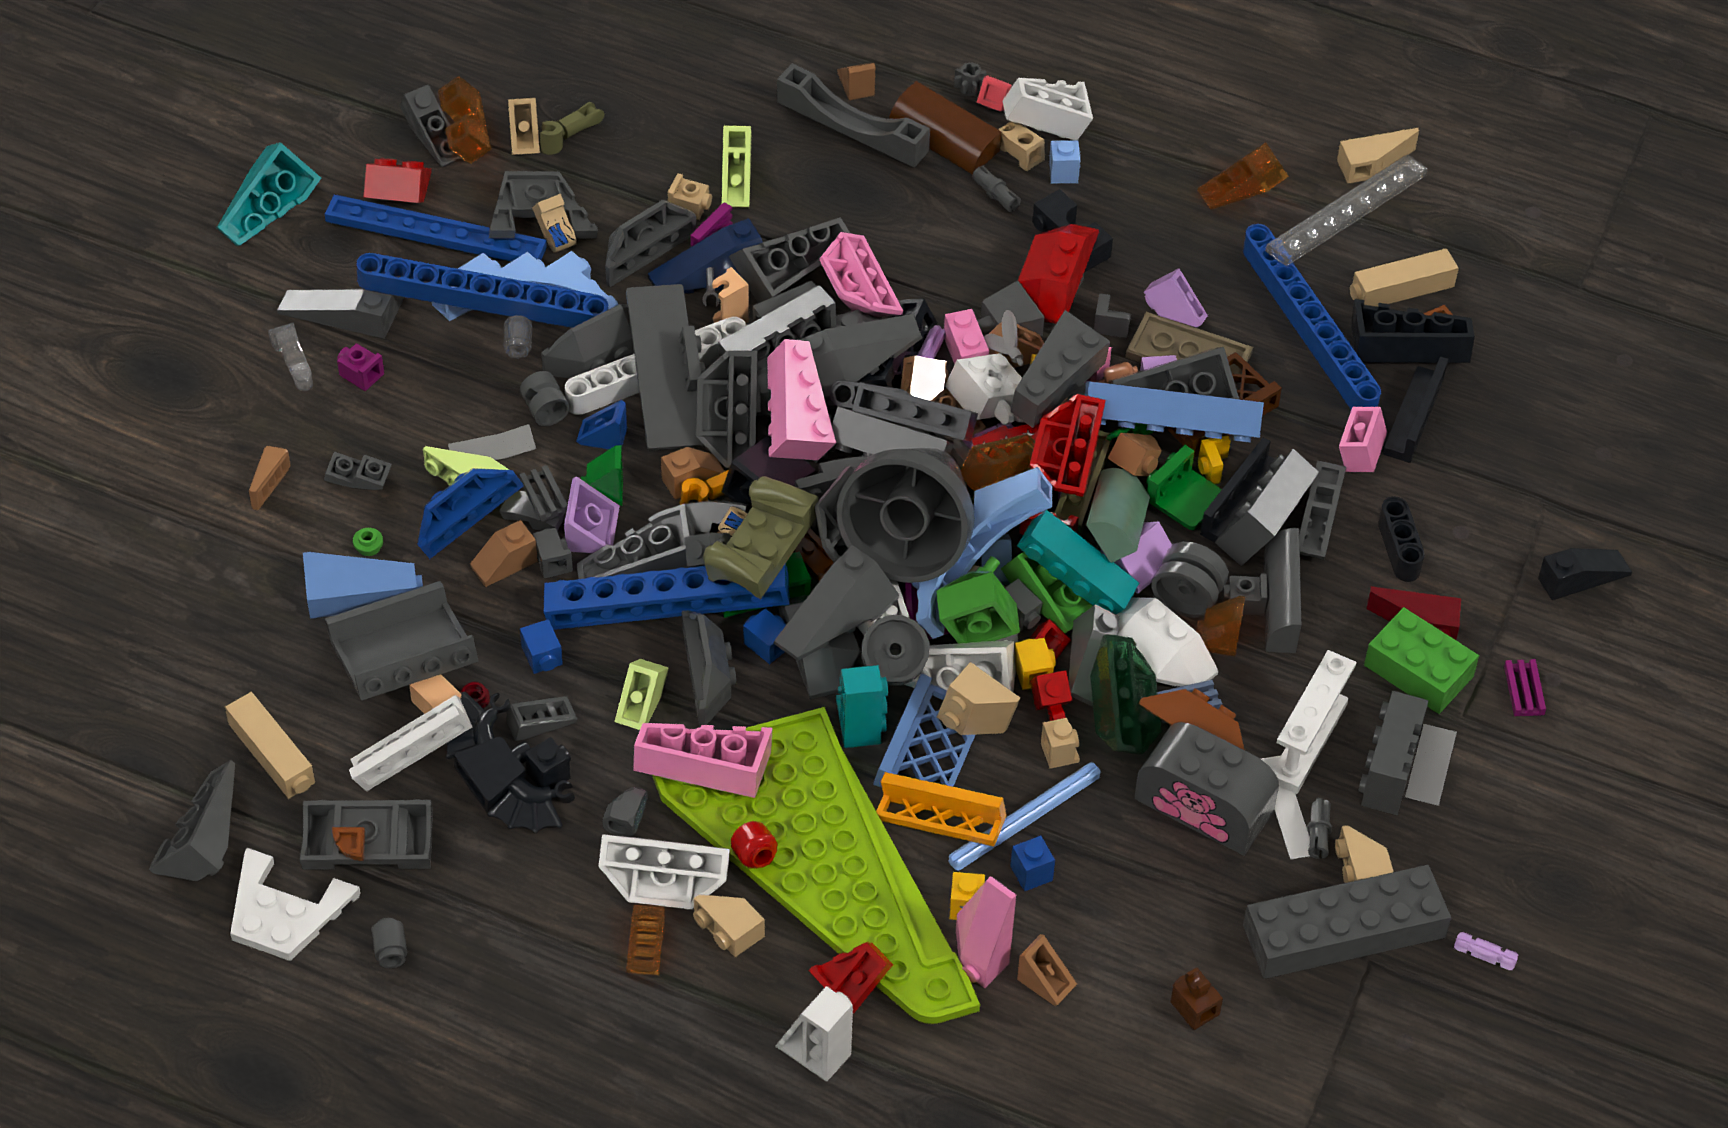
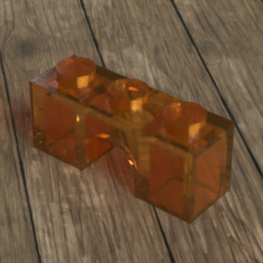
[438,76,491,164]

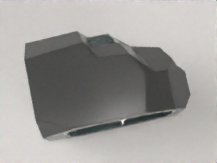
[602,787,648,837]

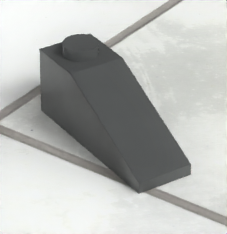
[1068,605,1120,706]

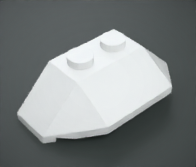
[1115,598,1218,687]
[599,834,730,909]

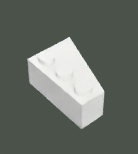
[1003,78,1093,140]

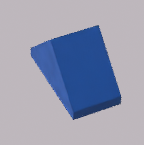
[576,400,627,449]

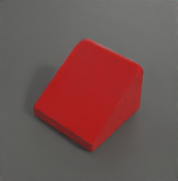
[1029,619,1071,660]

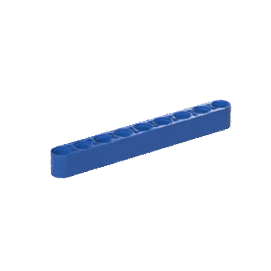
[1243,224,1381,410]
[357,253,608,328]

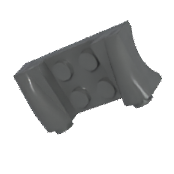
[300,799,433,870]

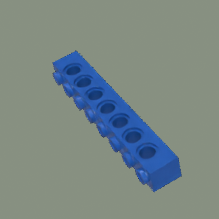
[544,563,790,630]

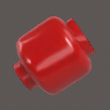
[731,821,778,869]

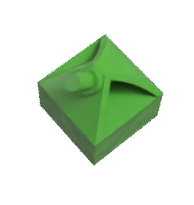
[936,556,1020,643]

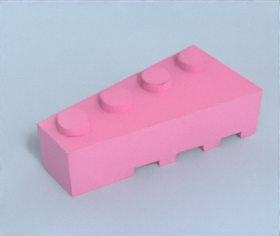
[767,339,836,460]
[633,723,773,798]

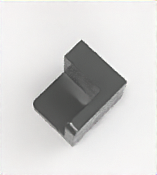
[1094,293,1131,338]

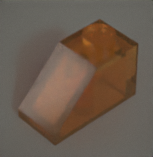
[1196,596,1245,657]

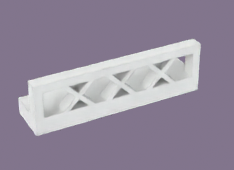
[349,695,472,791]

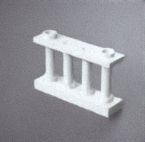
[1273,650,1356,794]

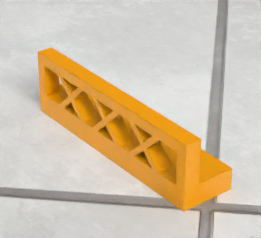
[876,772,1007,846]

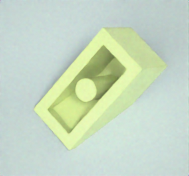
[614,659,669,730]

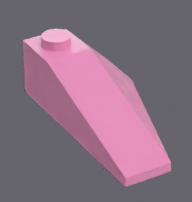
[956,876,1016,989]

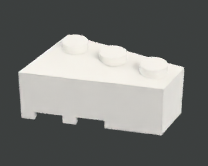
[776,986,853,1082]

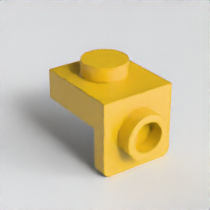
[1198,436,1231,484]

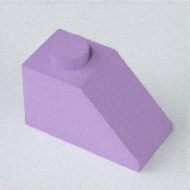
[1144,268,1208,327]

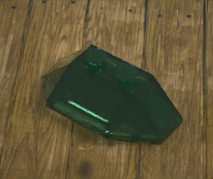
[1090,634,1161,755]

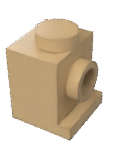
[668,173,712,220]
[1041,718,1080,769]

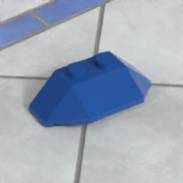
[417,468,524,559]

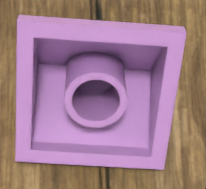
[564,476,620,553]
[1100,522,1172,593]

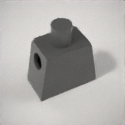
[977,281,1044,336]

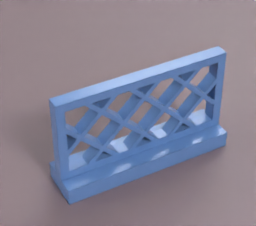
[873,673,975,788]

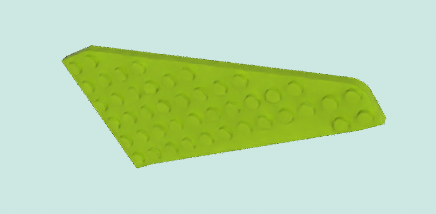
[652,707,980,1024]

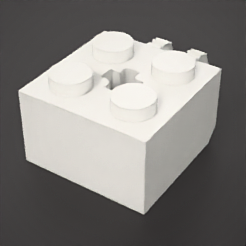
[945,353,1024,425]

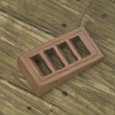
[249,446,290,510]

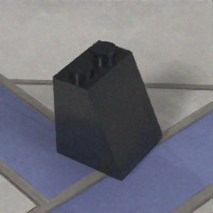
[721,436,815,510]

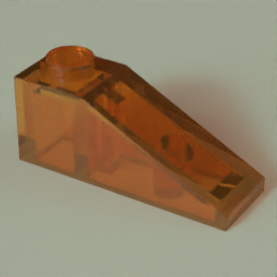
[961,434,1035,491]

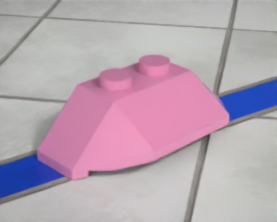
[819,232,903,317]

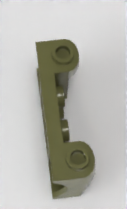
[703,476,819,599]

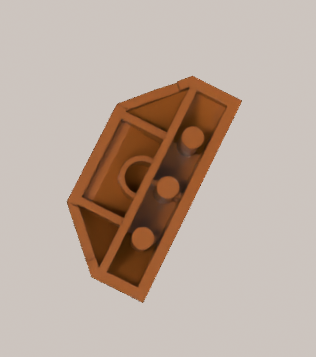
[1139,688,1244,750]

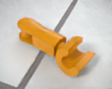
[680,470,729,505]

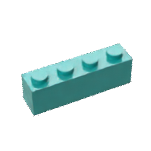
[1017,509,1139,615]

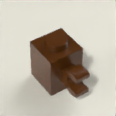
[1170,967,1223,1030]

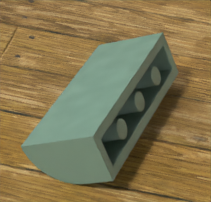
[1086,468,1150,563]

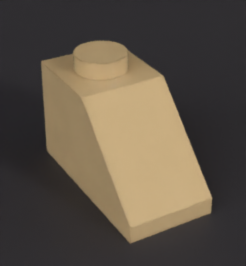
[508,98,540,155]

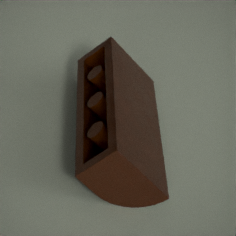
[889,81,1001,174]

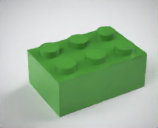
[1364,607,1479,714]

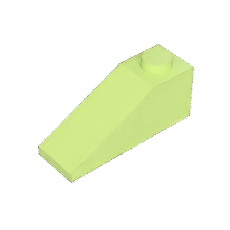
[722,126,751,208]

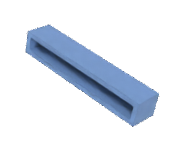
[1084,381,1264,443]

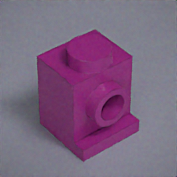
[337,343,384,391]

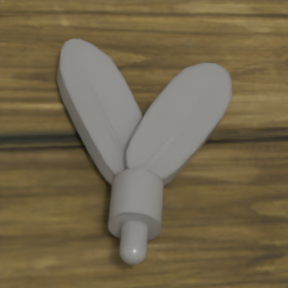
[984,310,1024,366]

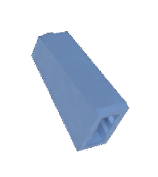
[303,552,423,619]

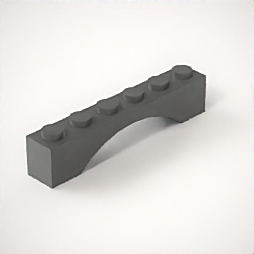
[777,63,930,168]

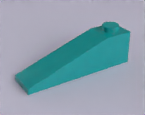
[216,142,321,246]

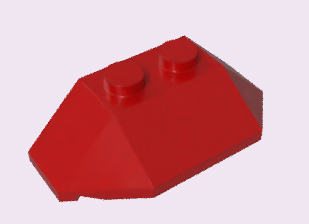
[1018,224,1099,324]
[1029,394,1106,497]

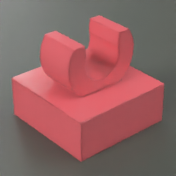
[977,76,1012,112]

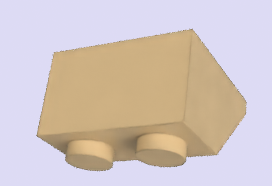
[937,662,1020,735]

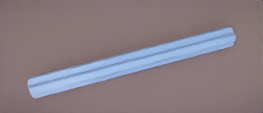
[948,762,1101,871]

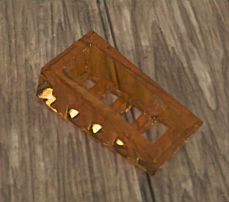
[626,905,666,975]

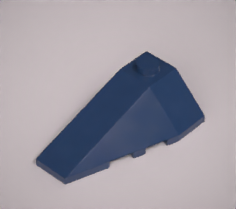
[648,218,763,294]

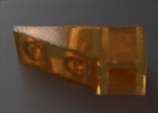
[1197,142,1289,209]

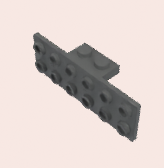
[626,284,705,451]

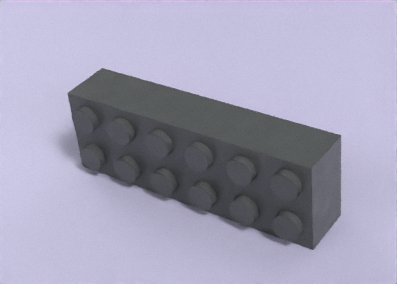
[1243,864,1451,979]

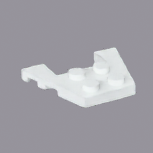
[230,848,361,961]

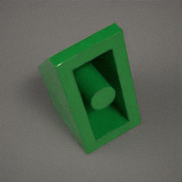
[581,445,623,506]

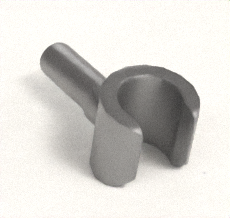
[702,268,720,306]

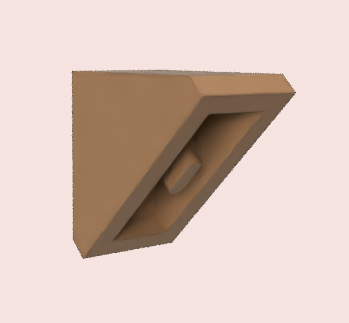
[837,63,875,100]
[1017,934,1077,1006]

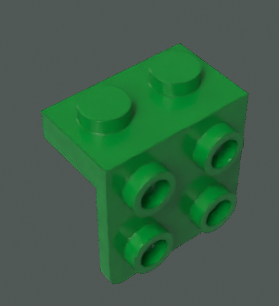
[1146,445,1222,530]

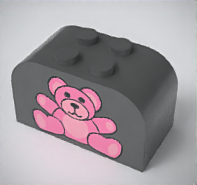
[1134,722,1279,856]

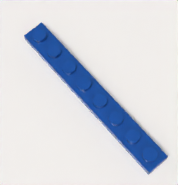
[325,195,547,262]

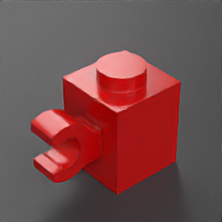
[1030,670,1072,721]

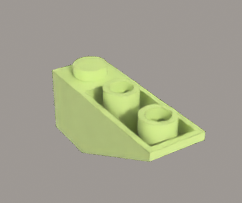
[423,446,509,486]

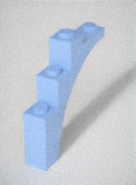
[432,251,618,321]
[912,467,1052,639]

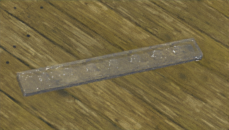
[1265,154,1428,266]

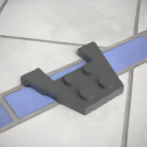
[489,171,598,239]

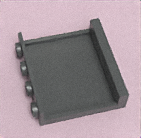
[325,581,479,701]

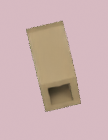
[1335,826,1394,883]
[693,895,765,957]

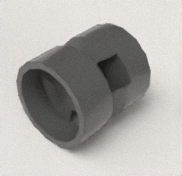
[519,371,570,426]

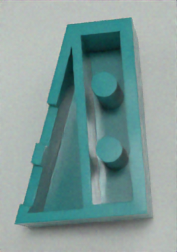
[836,665,888,748]

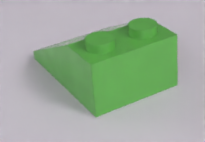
[1000,552,1092,633]

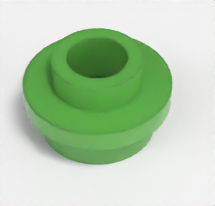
[353,528,383,556]

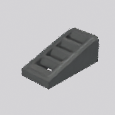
[506,696,577,741]

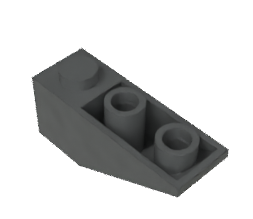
[399,84,466,167]

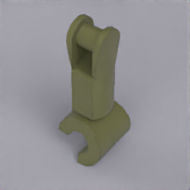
[540,102,604,155]

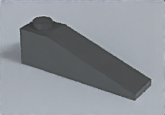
[577,503,696,579]
[774,545,899,661]

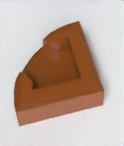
[332,827,365,861]

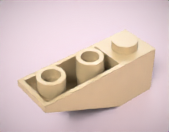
[1337,128,1419,183]

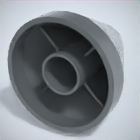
[837,448,974,583]

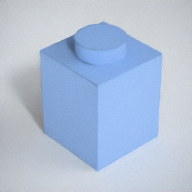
[1049,140,1080,184]

